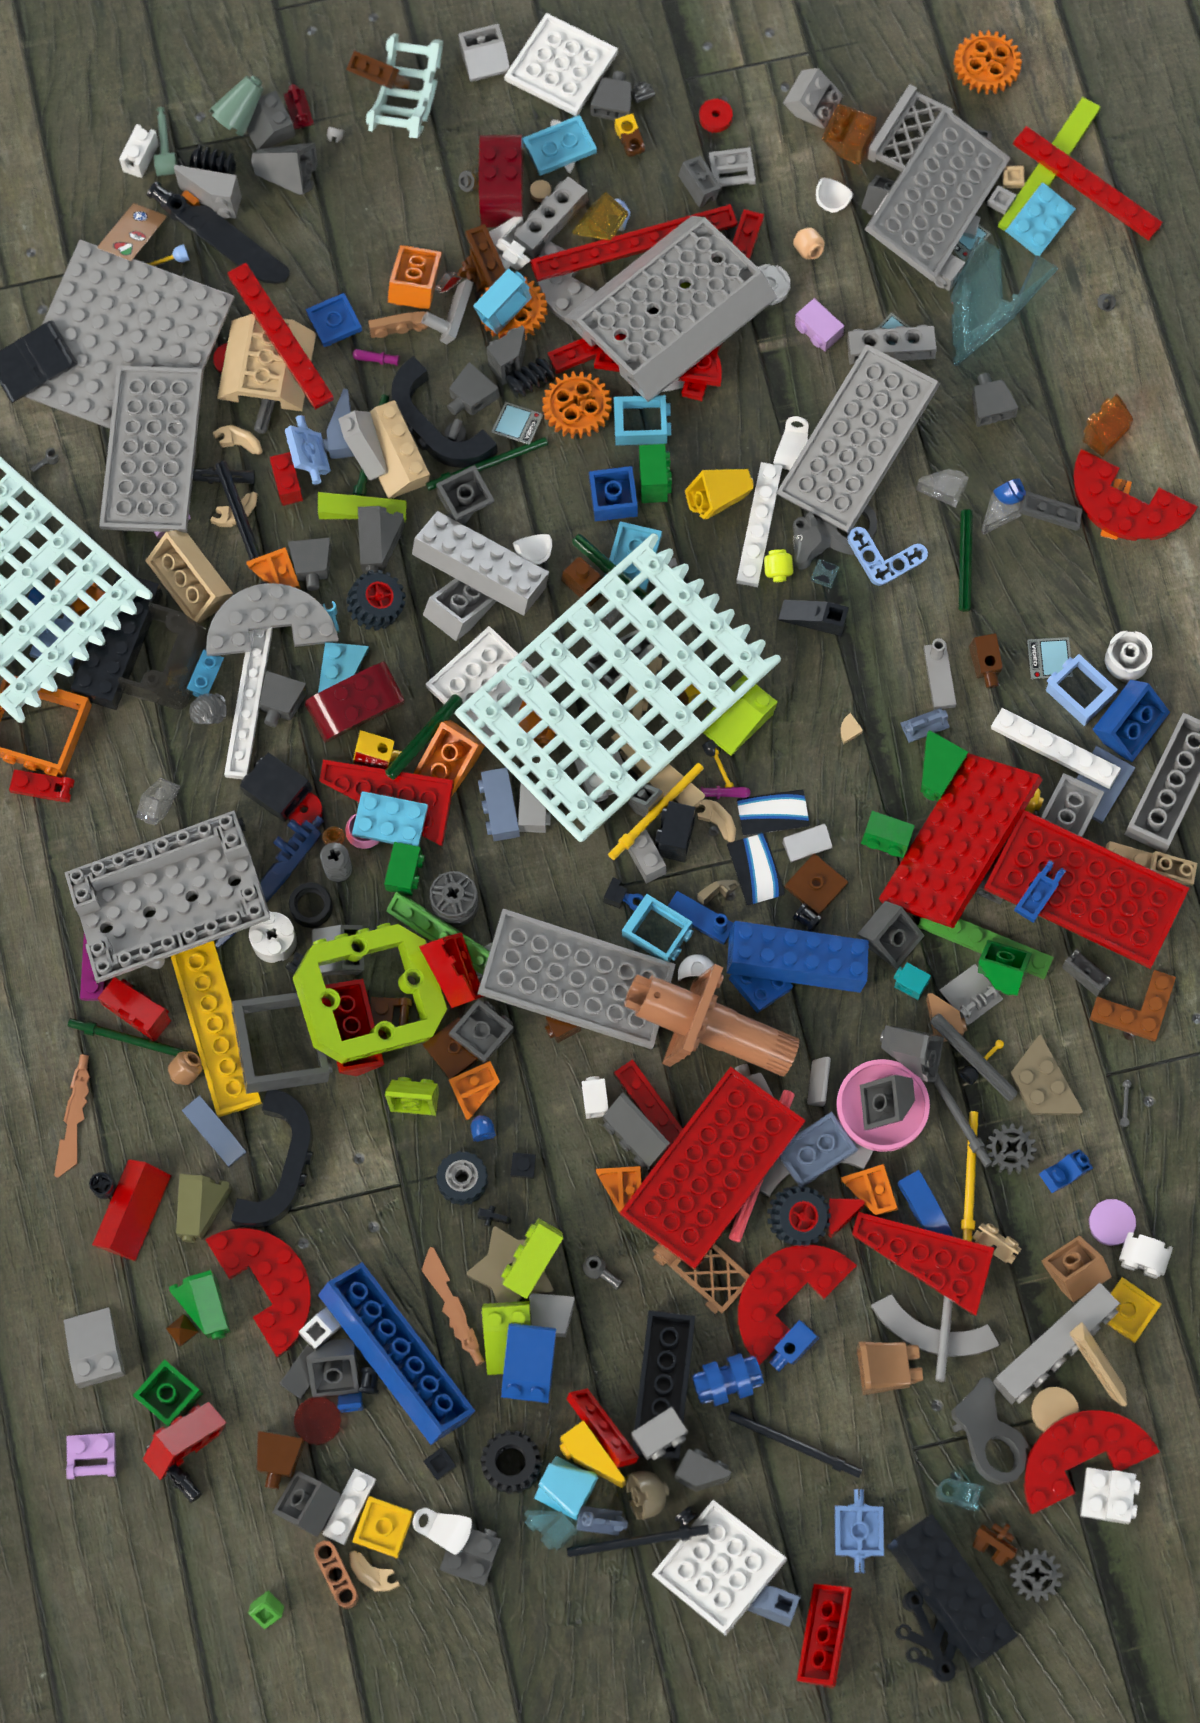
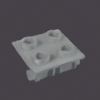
[939,964,1003,1026]

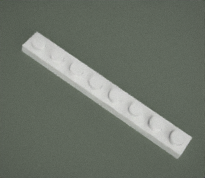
[224,628,273,779]

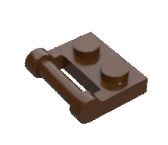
[370,997,413,1039]

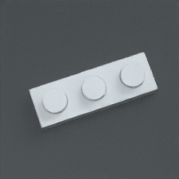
[323,1469,376,1546]

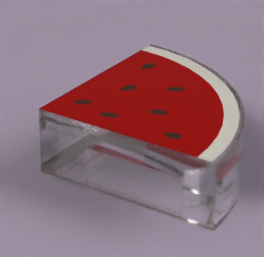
[435,272,462,294]

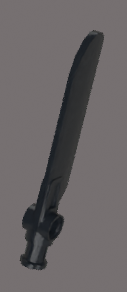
[147,181,290,284]

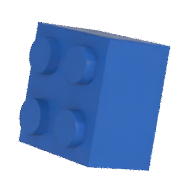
[589,466,638,522]

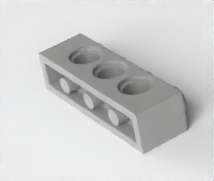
[514,176,588,259]
[847,325,936,364]

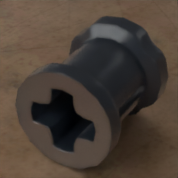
[792,903,822,932]
[358,1367,379,1395]

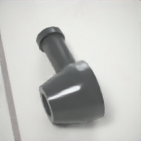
[583,1255,623,1290]

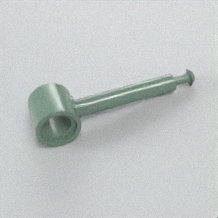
[154,107,177,176]

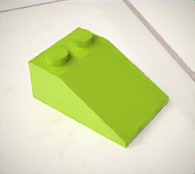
[703,675,777,756]
[385,1077,439,1116]
[482,1301,531,1375]

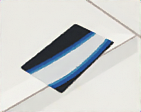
[737,790,810,836]
[727,833,785,905]

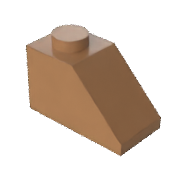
[926,993,967,1042]

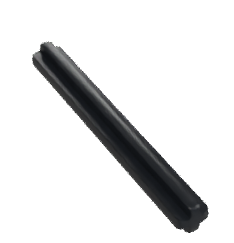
[215,461,261,560]

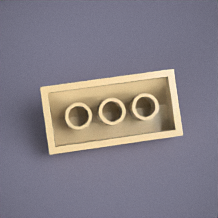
[370,400,430,499]
[146,530,233,626]

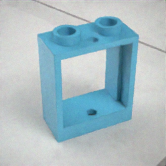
[473,268,532,334]
[614,395,671,445]
[622,894,694,962]

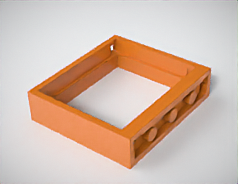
[0,676,92,777]

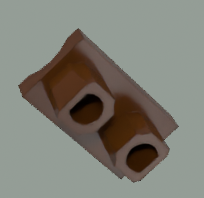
[458,248,487,292]
[973,1523,1018,1567]

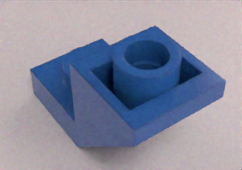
[1039,1149,1093,1193]

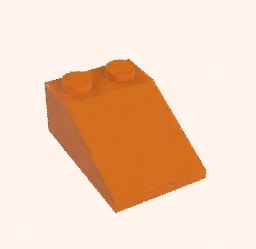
[388,245,442,310]
[413,720,485,796]

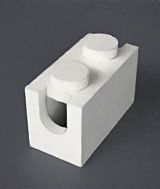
[120,124,159,178]

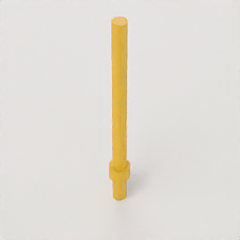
[608,763,704,860]
[961,1111,978,1242]

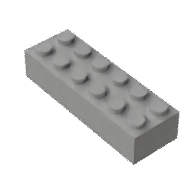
[412,511,549,616]
[1124,713,1200,854]
[993,1283,1120,1405]

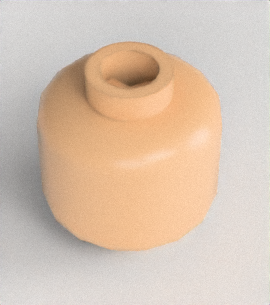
[793,228,825,259]

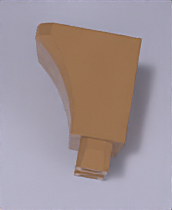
[857,1342,923,1395]

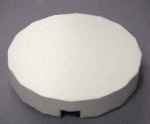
[758,264,790,305]

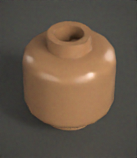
[168,1051,202,1085]

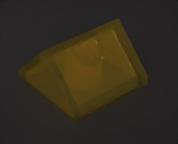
[573,192,628,240]

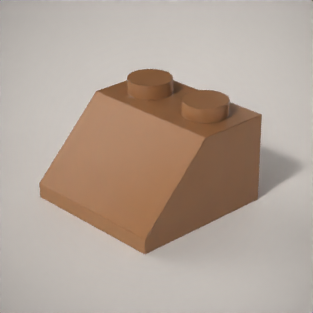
[1041,1236,1112,1302]

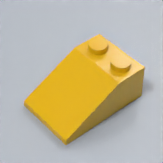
[559,1421,626,1488]

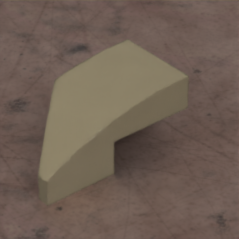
[697,880,740,906]

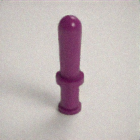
[352,349,400,366]
[701,786,751,799]

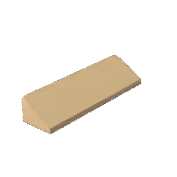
[1070,1323,1127,1407]

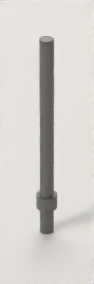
[933,1073,993,1168]

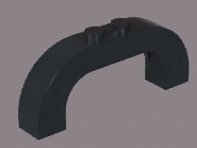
[392,356,498,468]
[231,1090,314,1228]

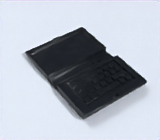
[0,320,78,404]

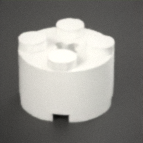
[1104,631,1152,683]
[249,911,297,963]
[1119,1232,1173,1279]

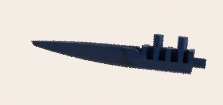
[215,816,324,949]

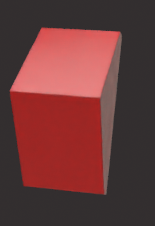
[828,1198,866,1238]

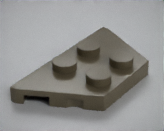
[1010,1035,1083,1115]

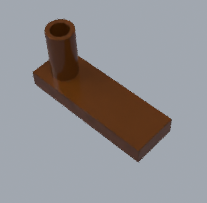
[346,51,410,90]
[465,224,506,288]

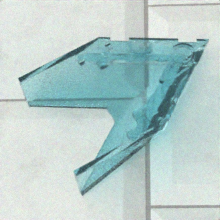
[951,237,1059,366]

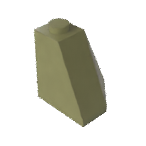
[176,1174,232,1243]

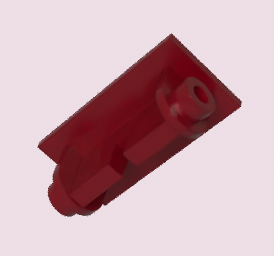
[284,84,314,130]

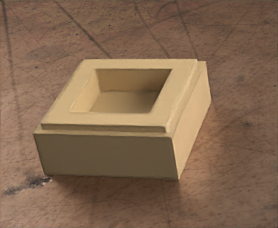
[1002,166,1025,188]

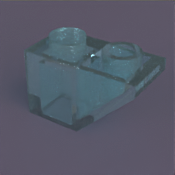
[524,1510,578,1551]

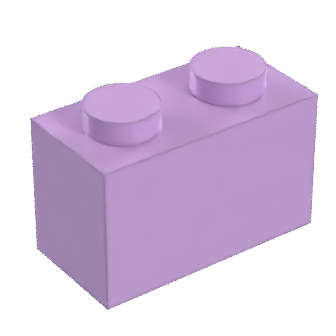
[795,298,844,351]

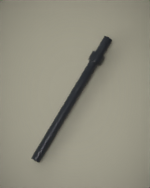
[728,1411,863,1478]
[567,1525,710,1557]

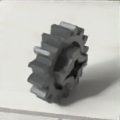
[985,1123,1037,1175]
[1009,1549,1063,1603]

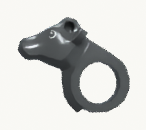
[793,504,878,570]
[951,1378,1029,1484]

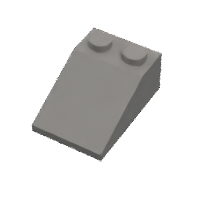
[174,165,242,219]
[423,578,497,641]
[1041,773,1104,837]
[64,1307,126,1388]

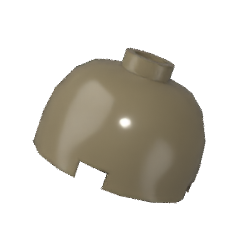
[626,1470,669,1520]

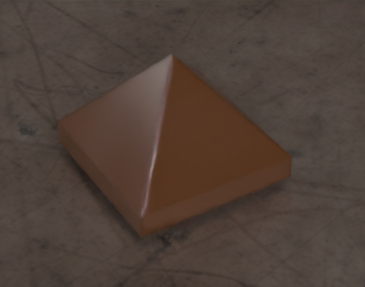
[166,1314,198,1347]

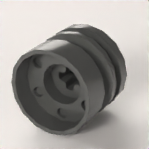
[430,871,479,927]

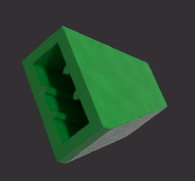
[920,730,968,801]

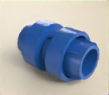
[692,1353,764,1406]

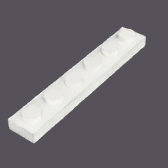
[737,462,782,587]
[991,708,1121,789]

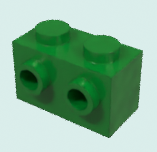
[861,811,915,858]
[384,842,425,896]

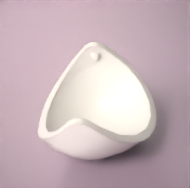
[816,178,853,212]
[513,534,552,565]
[678,954,714,981]

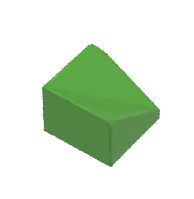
[248,1591,284,1629]

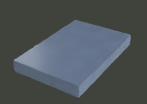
[1076,746,1135,824]
[779,1112,858,1187]

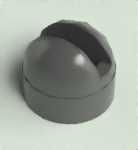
[1097,293,1116,312]

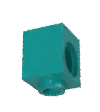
[893,962,931,1000]

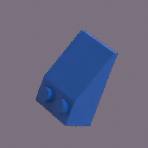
[501,1323,556,1403]

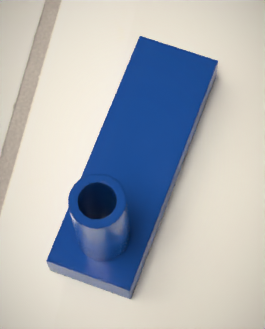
[668,891,734,945]

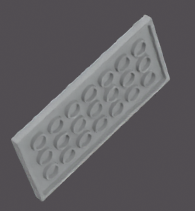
[864,107,1010,281]
[776,344,940,533]
[99,366,203,533]
[477,909,676,1049]

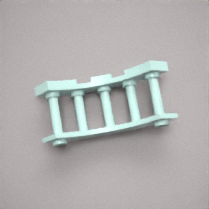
[366,33,443,138]

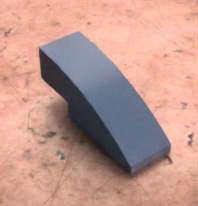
[182,1096,247,1167]

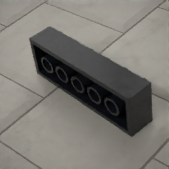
[71,573,163,710]
[632,1310,695,1462]
[887,1514,1018,1669]

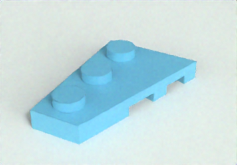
[318,642,369,693]

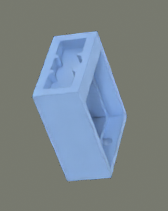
[1046,654,1118,726]

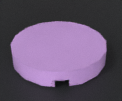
[1089,1199,1136,1246]

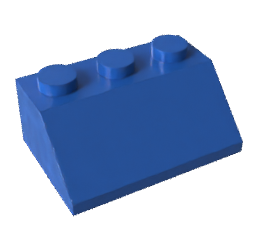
[1092,679,1170,762]

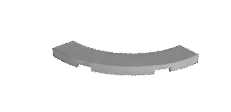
[759,1140,874,1197]
[871,1294,999,1357]

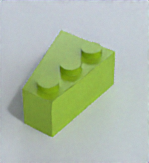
[501,1218,563,1299]

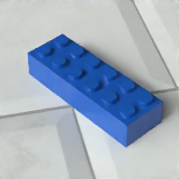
[727,921,869,993]

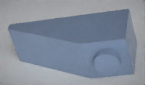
[323,389,354,459]

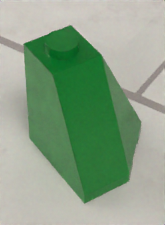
[169,1270,231,1340]

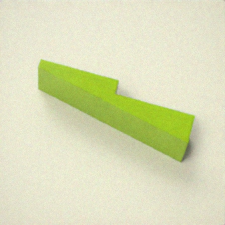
[318,492,406,522]

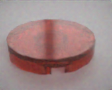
[294,1397,341,1445]

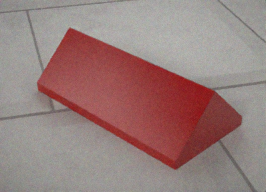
[322,979,384,1076]
[92,1159,171,1262]
[796,1584,852,1689]

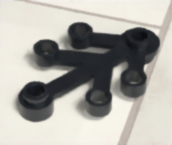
[895,1591,957,1682]

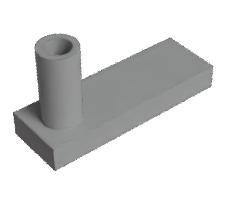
[421,279,473,344]
[923,638,956,710]

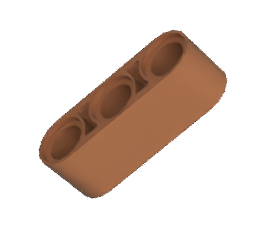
[314,1541,359,1609]

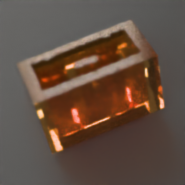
[822,103,877,165]
[1083,394,1133,457]

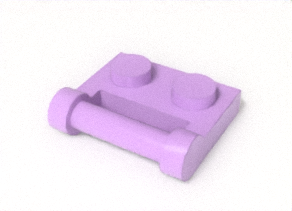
[66,1433,116,1479]

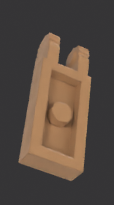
[368,311,428,338]

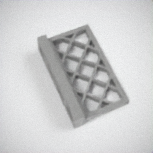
[868,84,953,172]

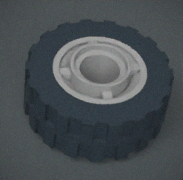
[436,1151,488,1205]

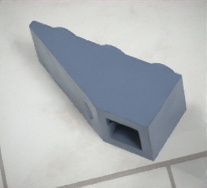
[747,1586,800,1627]

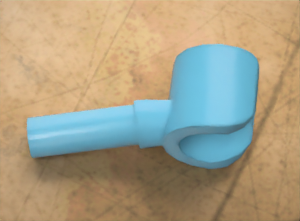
[323,601,340,633]

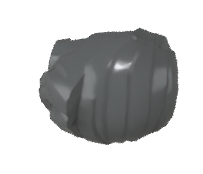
[189,693,227,725]

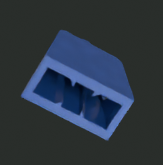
[769,1320,820,1372]

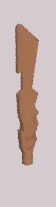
[54,1055,90,1178]
[421,1247,485,1366]

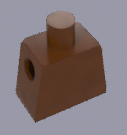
[561,557,603,607]
[969,633,1003,688]
[257,1431,305,1490]

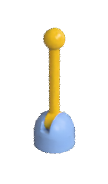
[148,244,190,266]

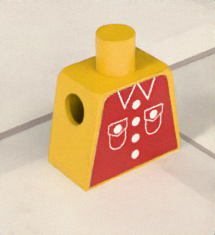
[353,730,402,769]

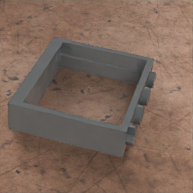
[232,992,333,1094]

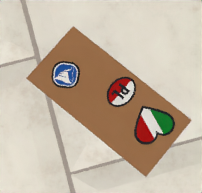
[97,203,167,261]

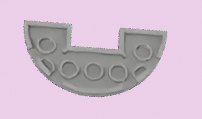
[538,240,651,324]
[206,583,338,656]

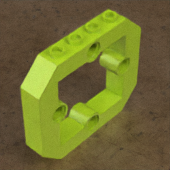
[293,923,447,1064]

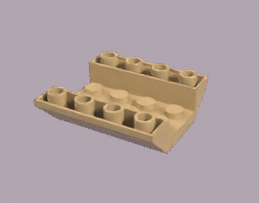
[217,314,316,411]

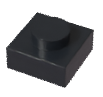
[511,1152,536,1179]
[423,1447,457,1481]

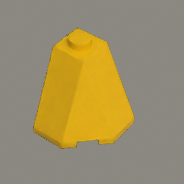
[685,469,753,519]

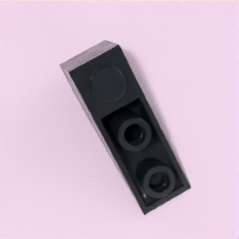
[778,600,849,637]

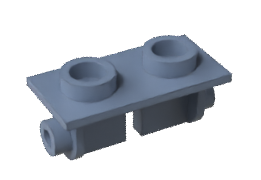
[900,708,950,743]
[576,1506,628,1536]

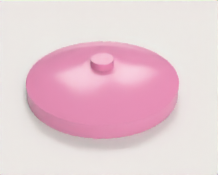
[836,1059,930,1152]

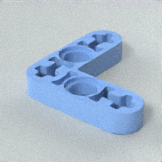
[847,527,928,586]

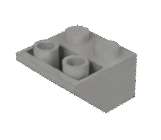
[458,24,510,82]
[783,68,843,128]

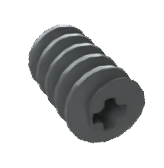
[320,842,352,882]

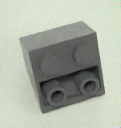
[486,325,526,385]
[312,925,364,975]
[675,1448,731,1492]

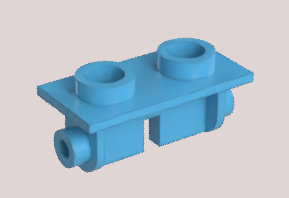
[187,649,224,697]

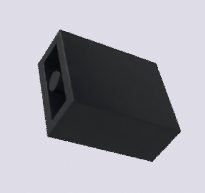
[240,752,313,822]

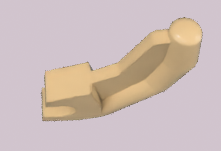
[213,425,263,455]
[210,492,257,527]
[697,799,736,842]
[349,1551,400,1592]

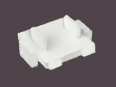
[494,237,531,271]

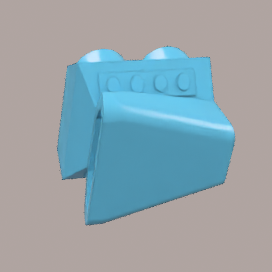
[534,1456,598,1521]

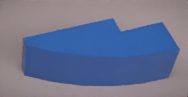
[898,1170,953,1236]

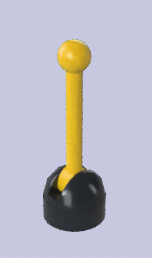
[702,740,734,788]
[959,1040,1004,1085]

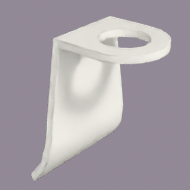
[773,416,809,470]
[413,1508,472,1555]

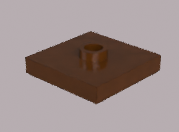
[784,854,848,915]
[422,1017,479,1079]

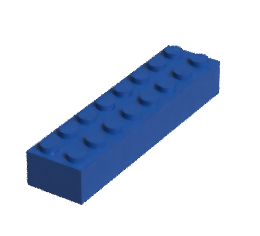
[318,1262,475,1445]

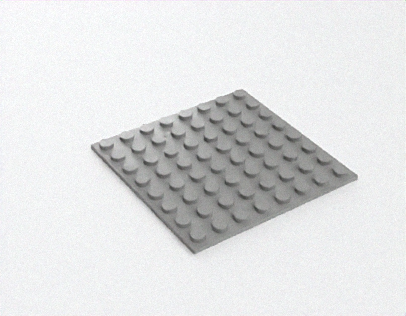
[24,240,235,429]

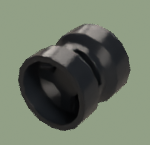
[89,1172,116,1199]

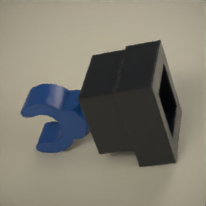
[603,877,644,911]

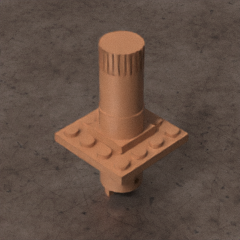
[624,964,800,1077]

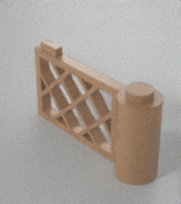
[653,1244,749,1314]

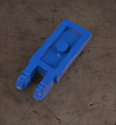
[1014,860,1066,923]

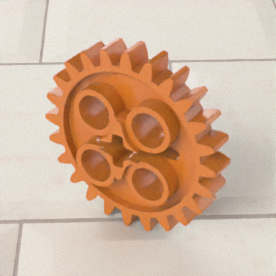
[954,30,1022,95]
[481,277,548,339]
[542,371,612,439]

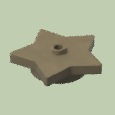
[467,1226,554,1303]

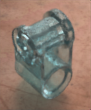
[936,1478,984,1511]

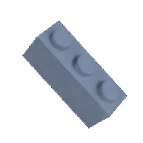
[478,767,520,842]

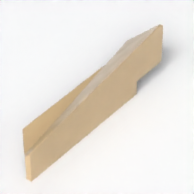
[611,733,705,808]

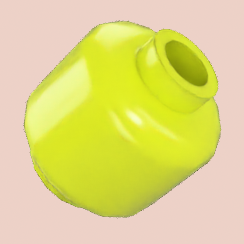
[764,550,793,582]

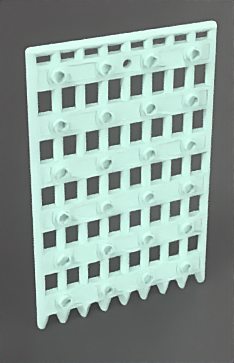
[0,457,153,723]
[455,533,781,842]

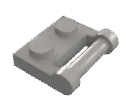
[709,147,755,187]

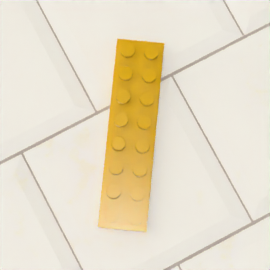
[171,940,262,1118]

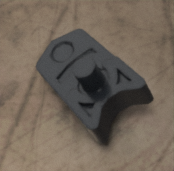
[477,1205,512,1227]

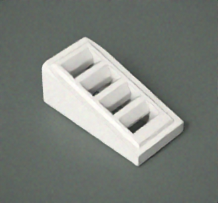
[489,217,524,245]

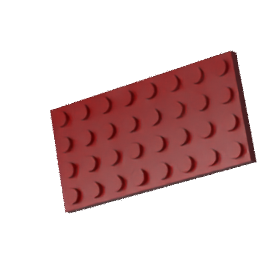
[879,753,1043,928]
[984,810,1189,969]
[619,1066,806,1270]

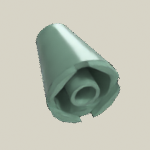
[209,75,264,136]

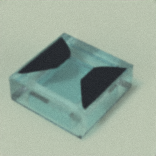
[811,559,839,588]

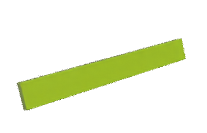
[998,97,1101,231]

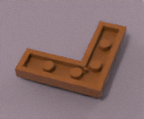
[1089,970,1176,1042]

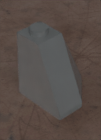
[251,143,318,195]
[358,506,405,573]
[880,1025,944,1082]

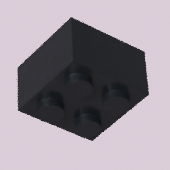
[655,801,696,863]

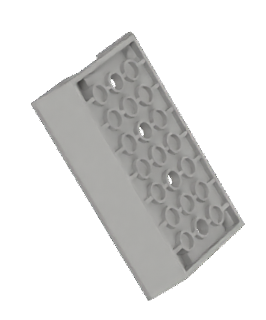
[564,216,777,402]
[64,811,270,983]

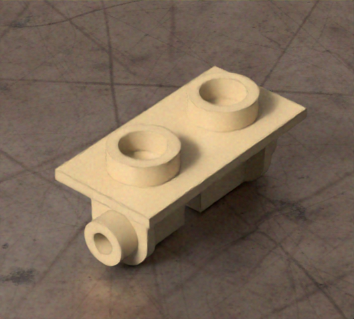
[972,1223,1021,1264]

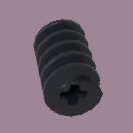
[189,144,236,175]
[506,357,555,399]

